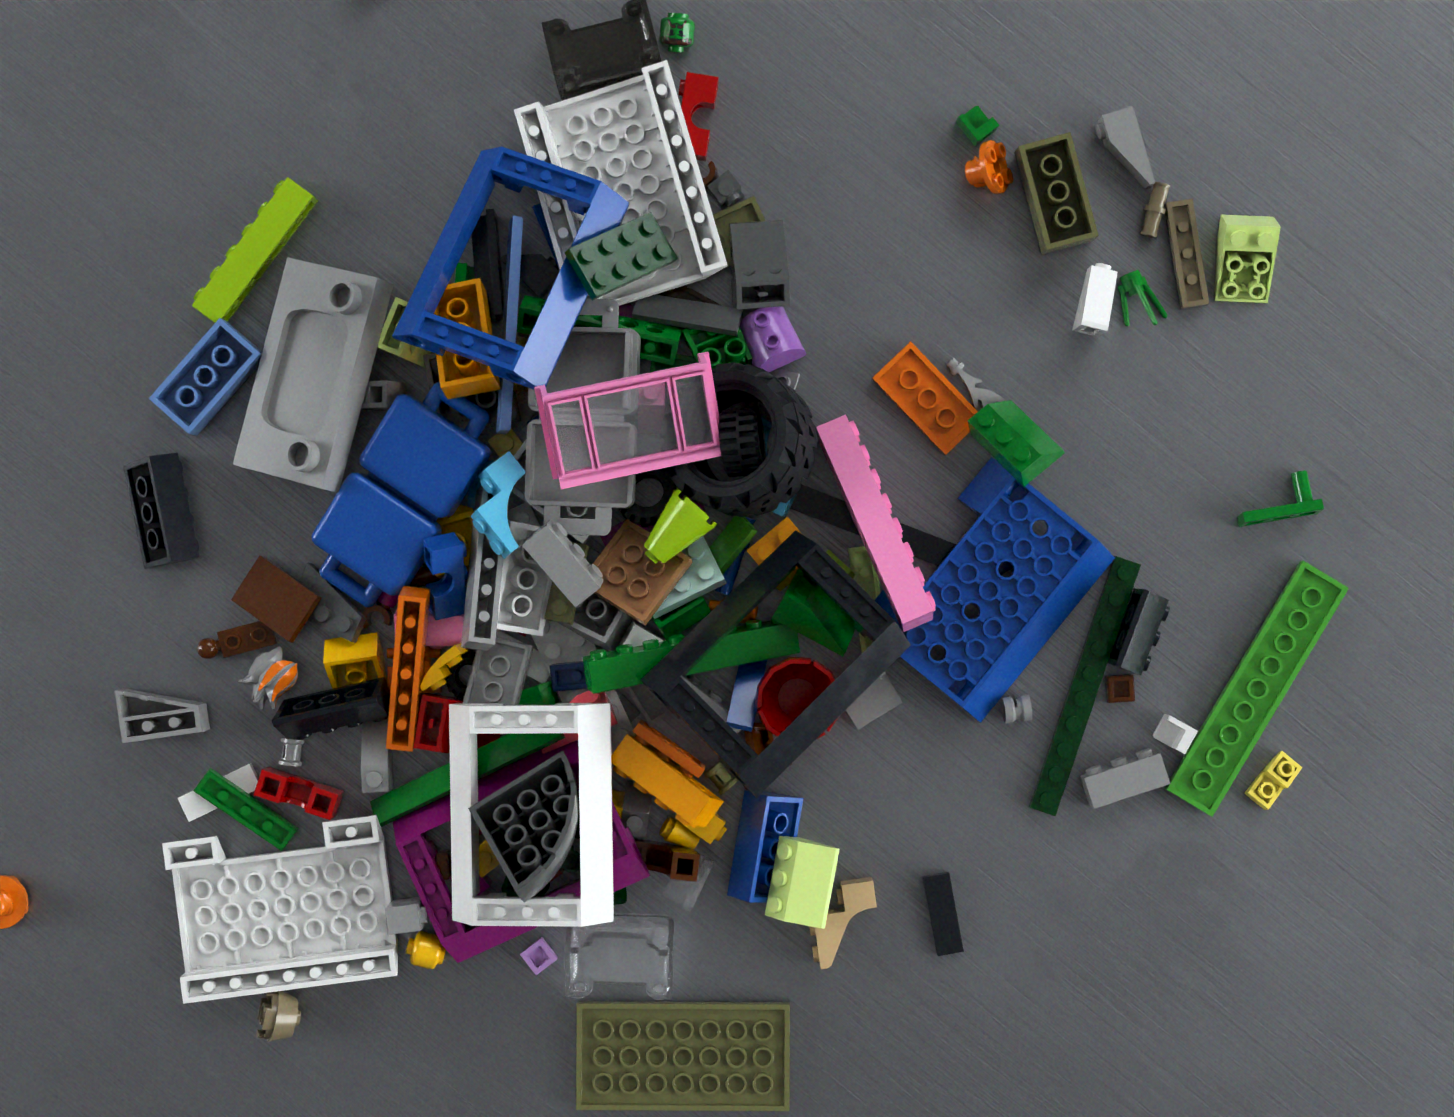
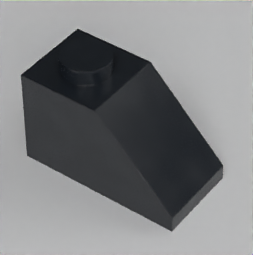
[500,254,559,299]

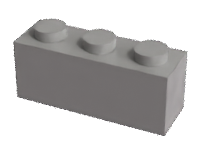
[522,519,604,607]
[1080,749,1170,809]

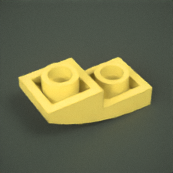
[1244,751,1303,810]

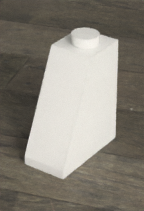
[1072,263,1118,337]

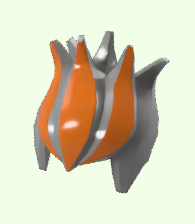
[238,646,298,710]

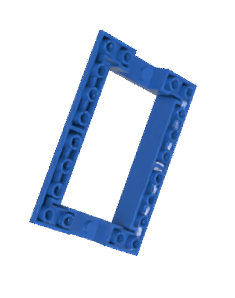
[392,146,629,390]

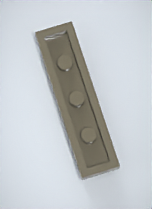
[1164,198,1209,309]

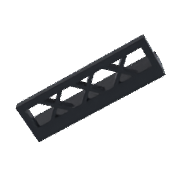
[471,209,504,322]

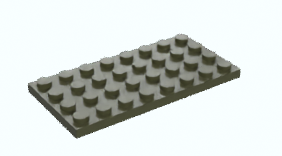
[576,1001,790,1111]

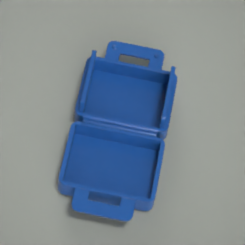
[311,382,492,607]

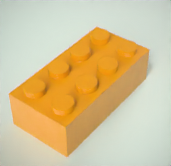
[434,278,501,399]
[611,734,724,828]

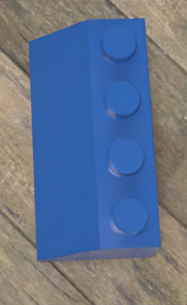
[727,790,804,903]

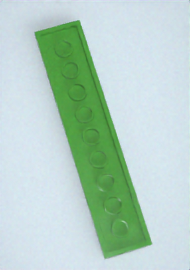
[1164,561,1349,817]

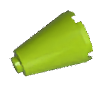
[644,488,717,564]

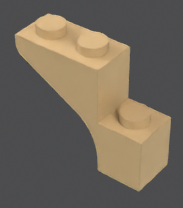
[809,877,877,969]

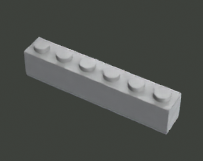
[461,485,509,651]

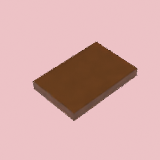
[231,555,322,643]

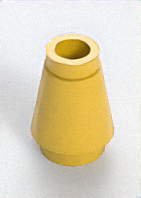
[659,816,700,850]

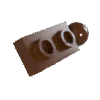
[197,621,277,659]

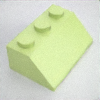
[765,836,840,929]

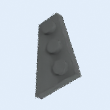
[300,562,367,643]

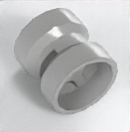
[1001,694,1032,724]

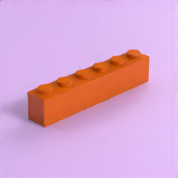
[386,586,431,752]

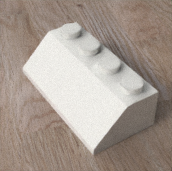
[497,520,552,636]

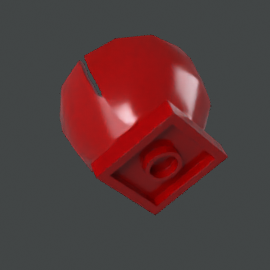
[755,657,839,739]

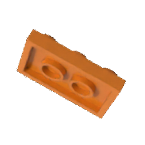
[633,719,705,779]

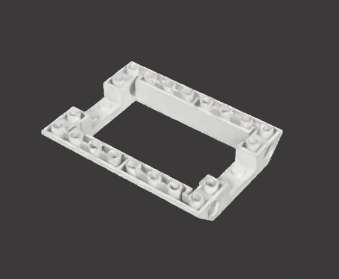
[449,703,614,927]

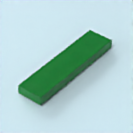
[193,768,298,851]

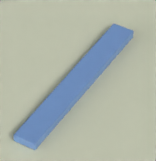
[496,216,523,435]

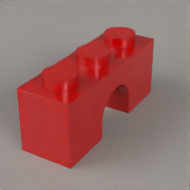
[678,72,719,161]
[253,767,344,820]

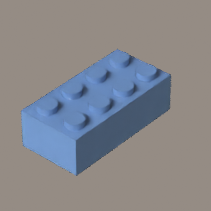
[149,318,262,436]

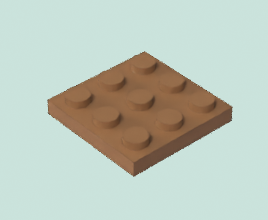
[593,519,693,626]

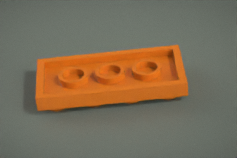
[872,341,978,455]

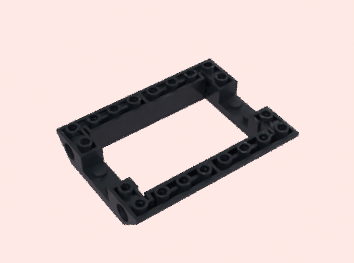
[641,531,911,798]

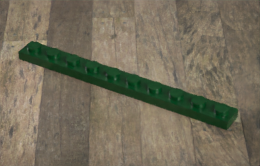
[1029,556,1141,817]

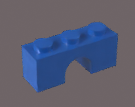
[423,532,468,620]

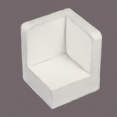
[1152,713,1198,754]

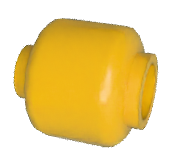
[405,931,446,969]

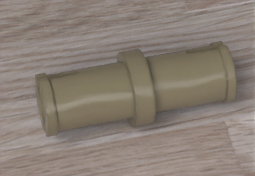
[1140,182,1170,238]

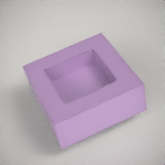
[520,937,558,975]

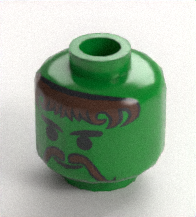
[659,13,695,53]

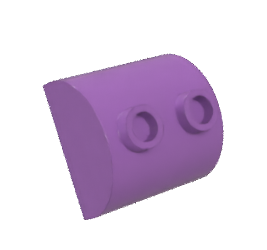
[740,306,806,372]

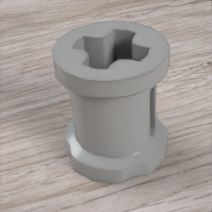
[278,737,305,767]

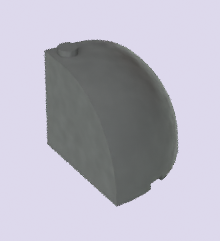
[468,751,579,903]

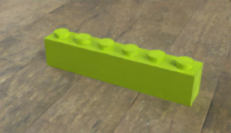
[192,177,319,323]

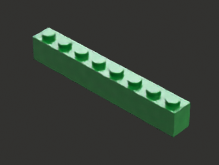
[582,616,800,694]

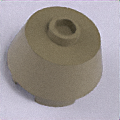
[256,991,301,1042]

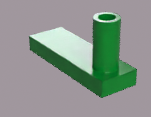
[1237,470,1324,527]

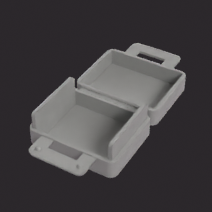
[525,299,641,536]

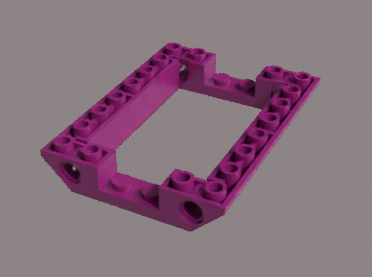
[393,740,650,963]

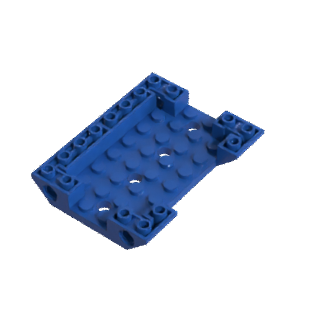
[875,457,1115,723]

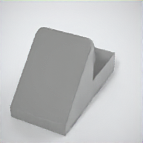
[622,781,652,838]

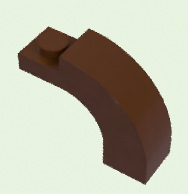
[635,839,700,882]

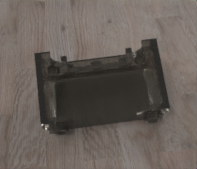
[541,0,661,101]

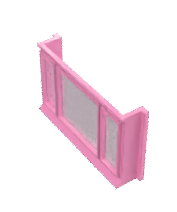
[534,352,722,489]

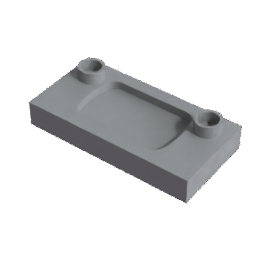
[232,257,394,492]

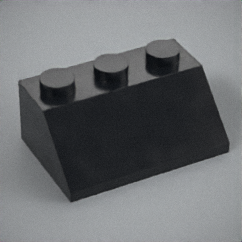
[1108,588,1170,675]

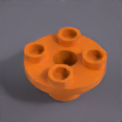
[965,140,1013,194]
[0,875,29,929]

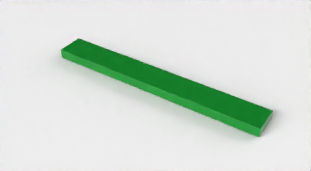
[370,733,565,827]

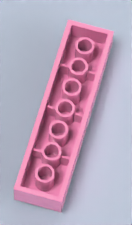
[816,414,936,632]

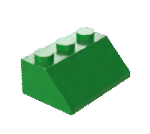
[968,400,1065,487]

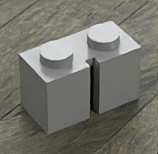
[385,896,429,935]

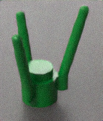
[1117,270,1168,326]

